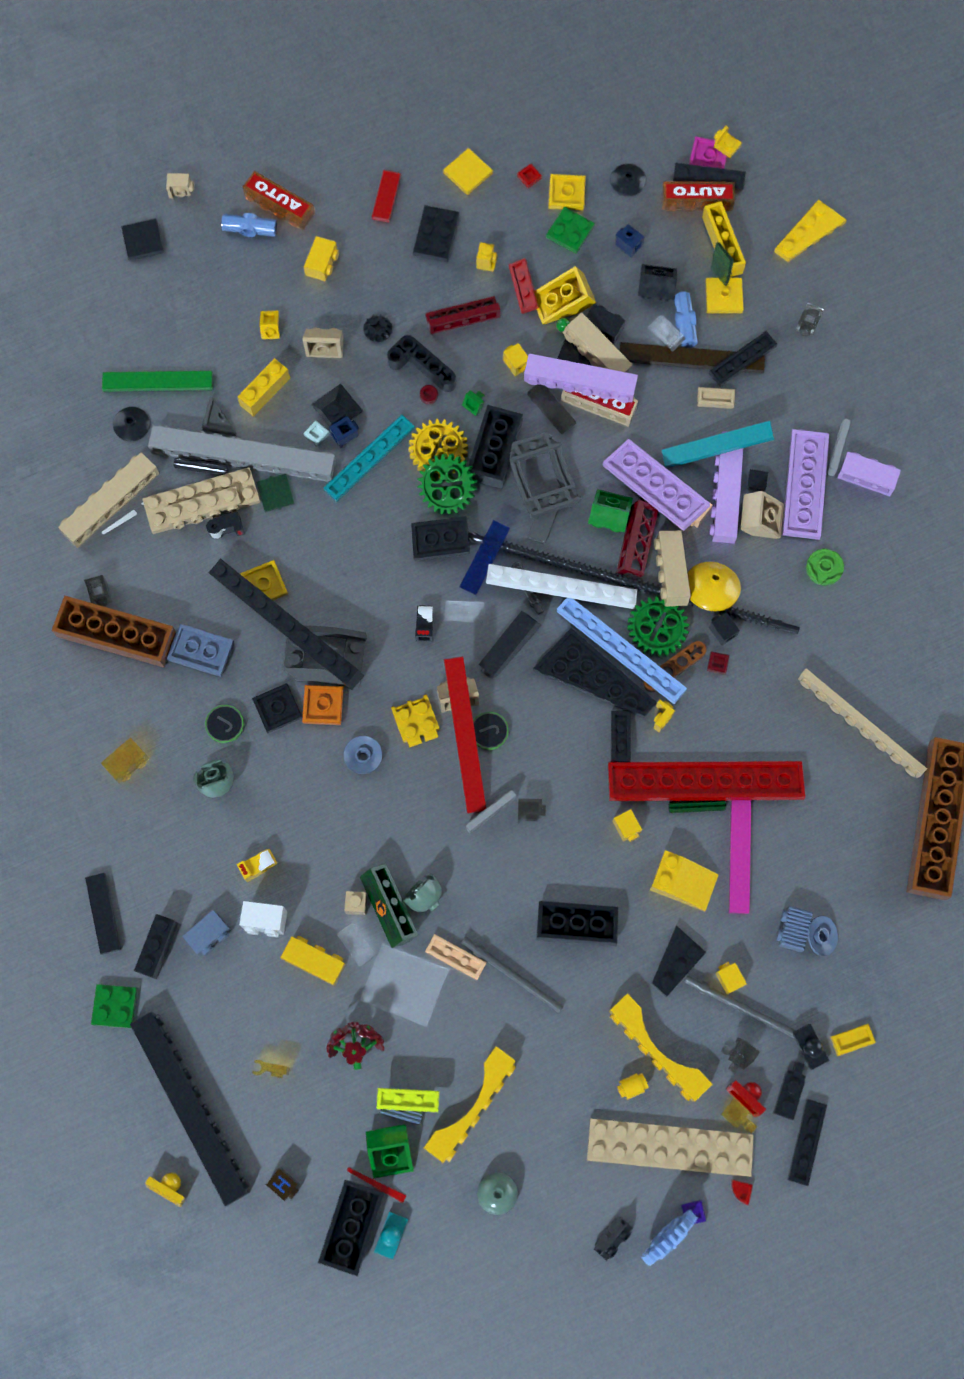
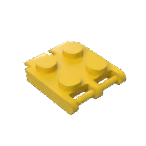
[391,694,440,748]

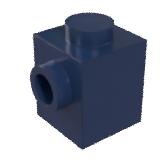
[615,224,644,257]

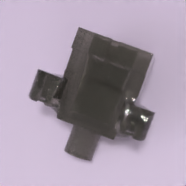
[721,1037,760,1074]

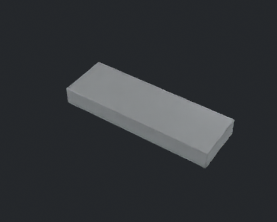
[827,419,851,477]
[466,790,516,834]

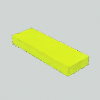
[376,1088,439,1112]

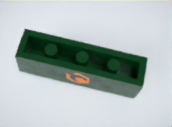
[360,863,418,949]

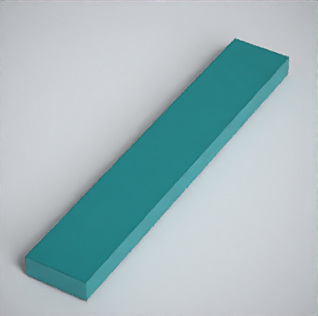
[323,414,415,502]
[662,421,775,469]

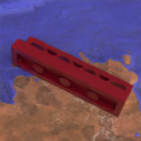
[425,296,500,335]
[616,500,658,577]

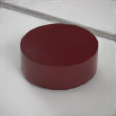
[420,385,438,404]

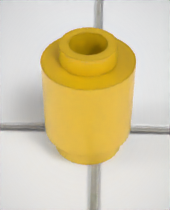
[617,1073,649,1100]

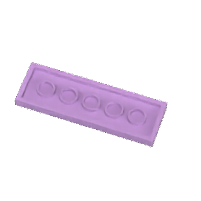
[782,429,829,540]
[603,439,710,531]

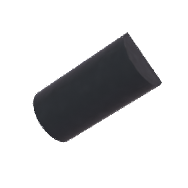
[536,901,618,947]
[318,1180,384,1276]

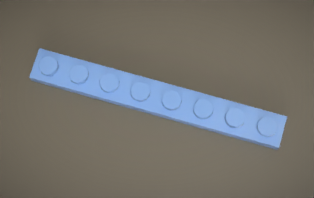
[557,598,687,704]

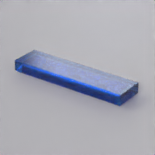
[459,520,510,596]

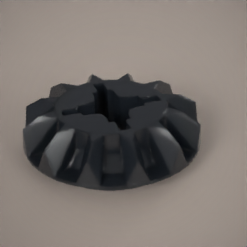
[363,314,392,342]

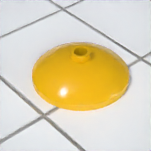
[687,561,741,611]

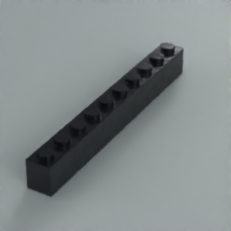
[208,558,364,690]
[130,1012,250,1207]

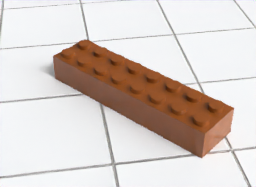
[906,737,964,901]

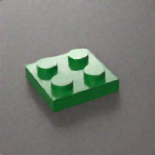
[546,207,595,254]
[91,984,138,1028]

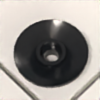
[611,164,646,196]
[113,407,150,442]

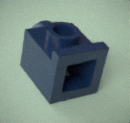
[329,416,359,448]

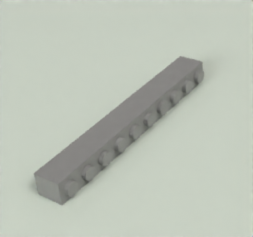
[148,425,336,482]

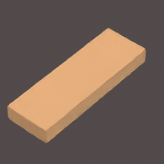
[425,934,487,980]

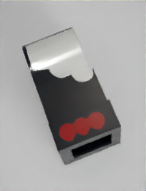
[206,512,245,539]
[415,605,433,642]

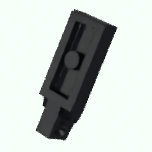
[773,1062,806,1120]

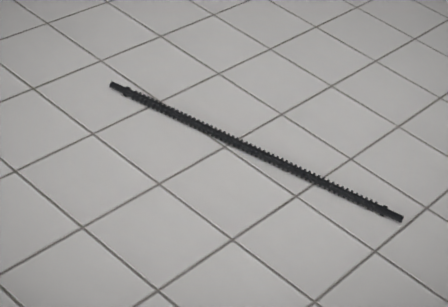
[469,532,800,634]

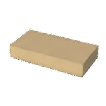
[697,387,735,409]

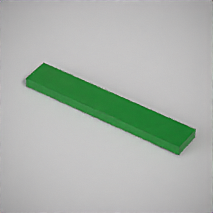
[102,371,213,392]

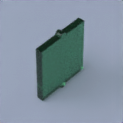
[710,242,734,286]
[256,474,295,512]

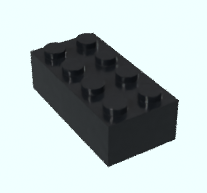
[468,405,523,489]

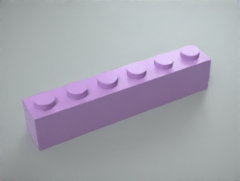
[524,354,638,403]
[709,431,743,544]

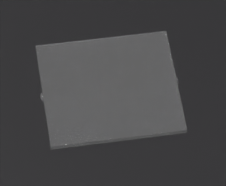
[360,944,448,1027]

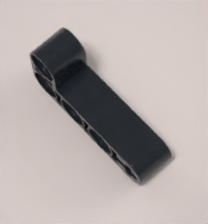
[387,335,456,392]

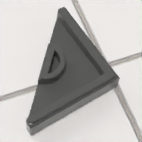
[202,397,236,436]

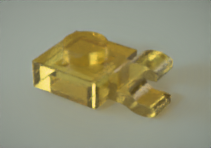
[252,1060,290,1078]
[721,1099,757,1133]

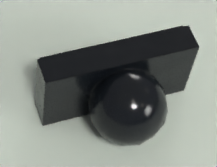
[792,1024,829,1070]

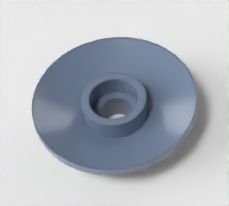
[343,736,382,774]
[808,916,838,956]

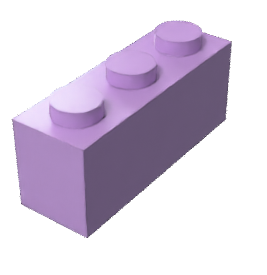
[837,452,901,496]

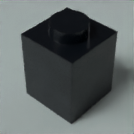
[709,612,740,646]

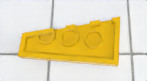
[774,200,847,262]

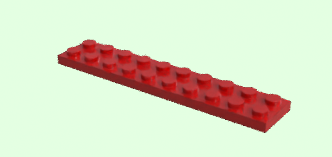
[608,761,806,801]

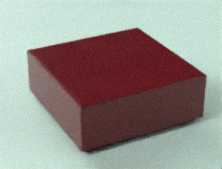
[707,651,730,675]

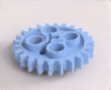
[642,1210,697,1266]

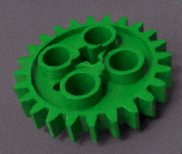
[417,453,477,515]
[627,596,689,658]

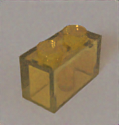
[101,737,149,784]

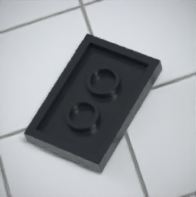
[413,205,459,262]
[411,516,470,561]

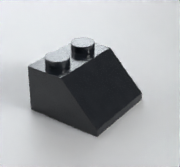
[638,264,677,301]

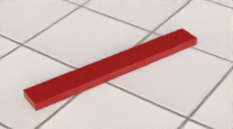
[444,656,486,813]

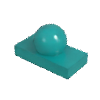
[374,1211,408,1260]

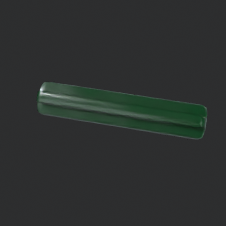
[668,800,726,813]

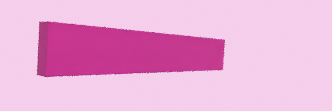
[729,800,751,914]

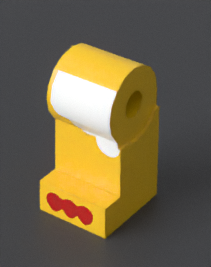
[236,849,278,882]

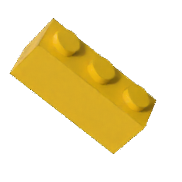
[237,358,290,417]
[280,935,346,986]

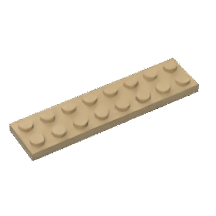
[587,1119,753,1177]

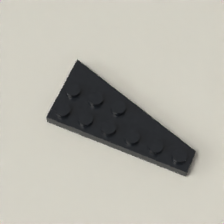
[533,628,657,718]

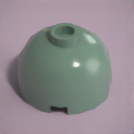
[193,759,234,798]
[403,873,442,912]
[477,1172,518,1215]

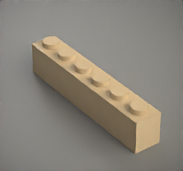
[58,453,159,548]

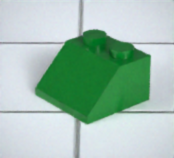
[588,489,633,532]
[365,1124,414,1179]

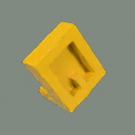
[714,126,742,158]
[259,311,280,339]
[653,699,675,733]

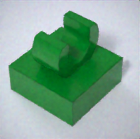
[462,390,485,416]

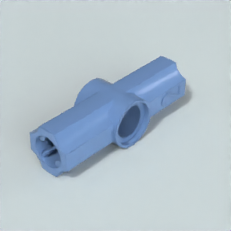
[221,213,277,237]
[674,291,698,348]

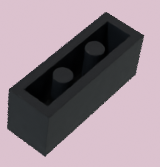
[134,914,178,980]

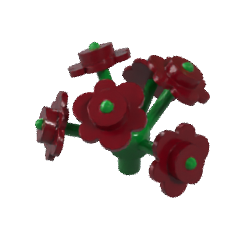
[326,1022,385,1070]

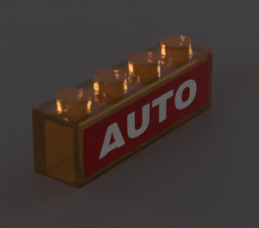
[242,171,315,230]
[662,181,735,212]

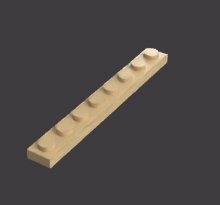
[798,669,927,778]

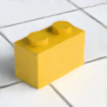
[304,236,339,282]

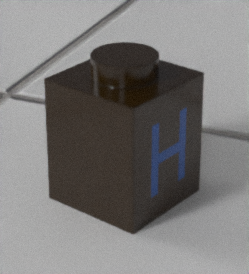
[266,1168,300,1201]

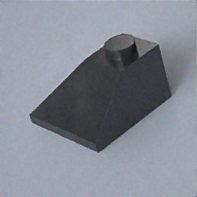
[312,383,363,427]

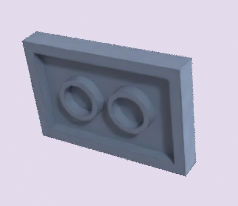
[166,624,234,677]

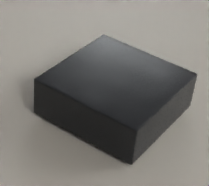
[747,469,768,491]

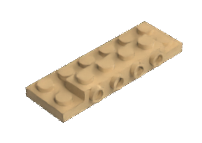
[142,467,260,534]

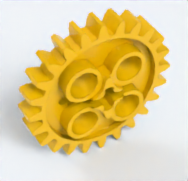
[408,419,468,478]

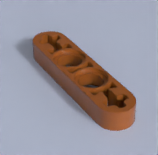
[643,641,706,692]

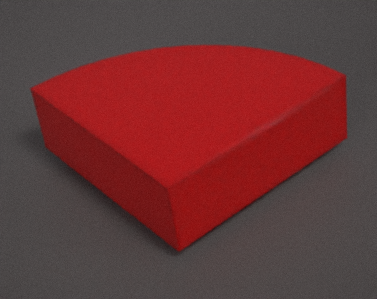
[731,1180,753,1206]

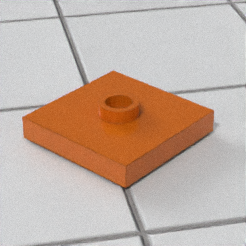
[302,685,344,725]

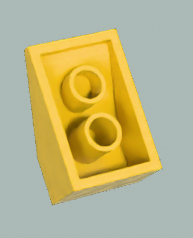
[535,266,597,325]
[650,850,719,911]

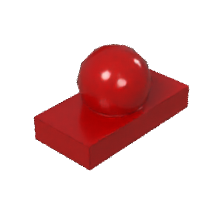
[726,1080,766,1118]

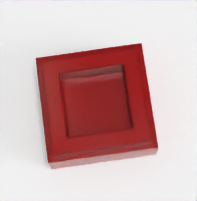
[517,164,542,188]

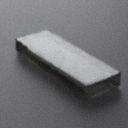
[527,384,576,435]

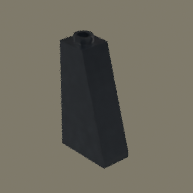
[478,611,542,677]

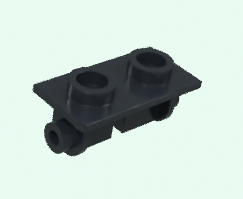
[594,1217,633,1261]

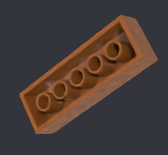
[51,595,176,668]

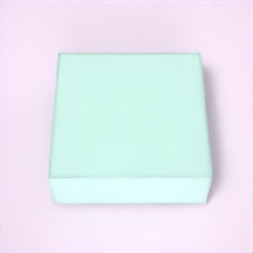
[304,421,330,447]

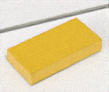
[830,1023,876,1056]

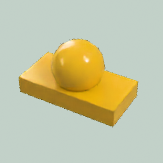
[145,1172,185,1207]

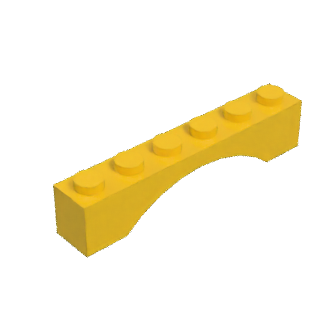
[609,993,713,1102]
[424,1046,516,1163]

